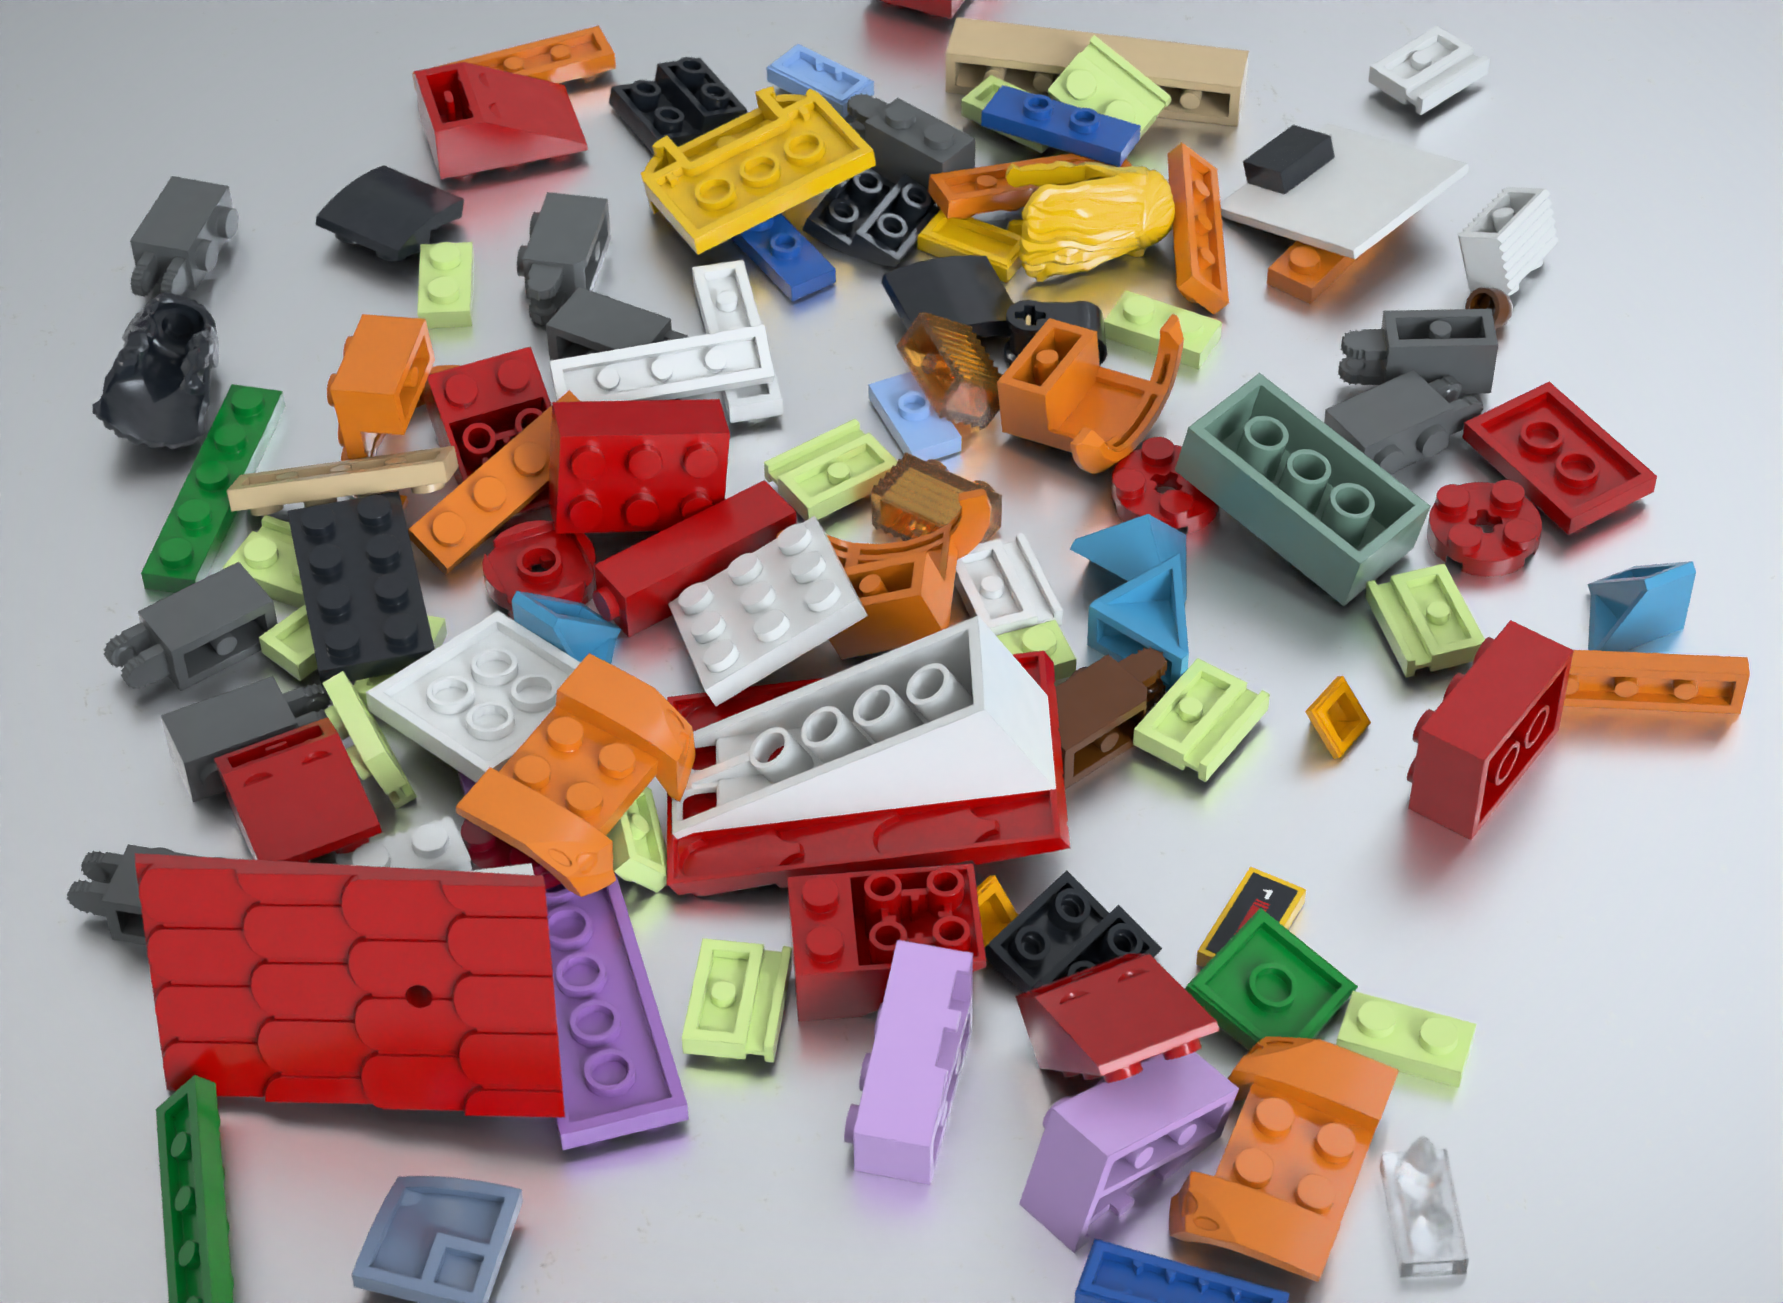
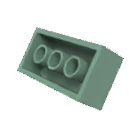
[1175,373,1431,606]

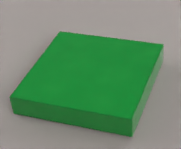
[1185,908,1358,1050]

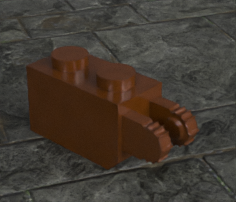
[1056,647,1167,789]

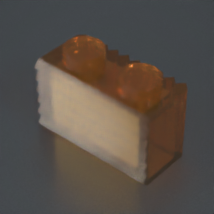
[896,312,1003,430]
[871,452,1002,544]

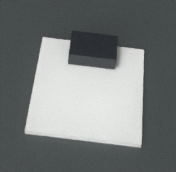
[1220,123,1469,259]

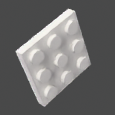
[668,516,868,706]
[366,611,581,782]

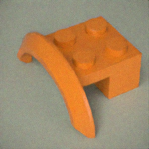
[327,314,460,513]
[997,314,1184,474]
[776,488,991,660]

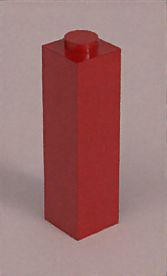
[592,480,797,638]

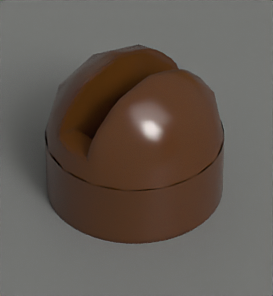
[1465,287,1513,330]

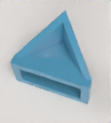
[1070,514,1187,603]
[1087,553,1189,692]
[1587,561,1696,652]
[512,591,621,664]

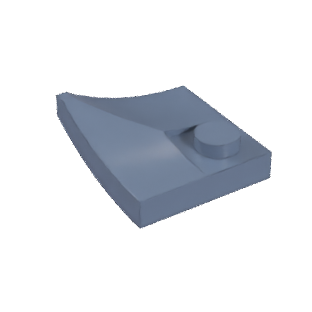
[352,1176,523,1303]

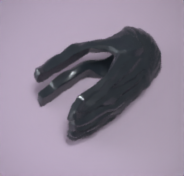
[92,292,219,449]

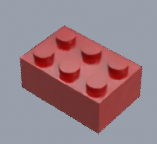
[548,399,730,534]
[1407,620,1574,840]

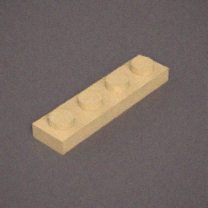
[227,446,459,516]

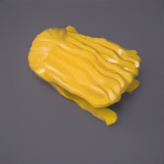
[1005,161,1175,282]

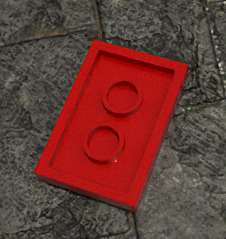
[1462,381,1657,535]

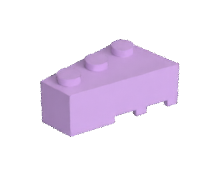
[844,940,973,1185]
[1019,1052,1239,1253]

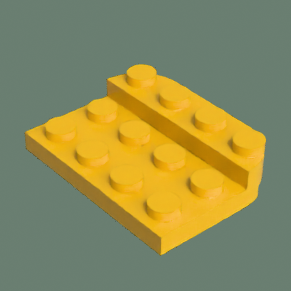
[641,86,876,255]

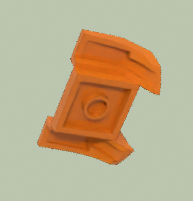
[455,653,695,897]
[1169,1036,1399,1282]

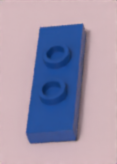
[981,85,1141,167]
[731,213,836,301]
[1074,1238,1290,1303]

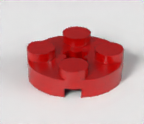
[1111,437,1220,534]
[1427,480,1542,577]
[482,520,596,620]

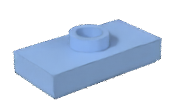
[767,44,874,118]
[868,369,961,466]

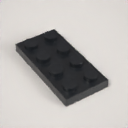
[287,491,435,687]

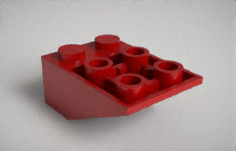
[414,62,588,179]
[423,346,552,517]
[214,717,383,863]
[787,863,986,1022]
[1015,953,1220,1083]

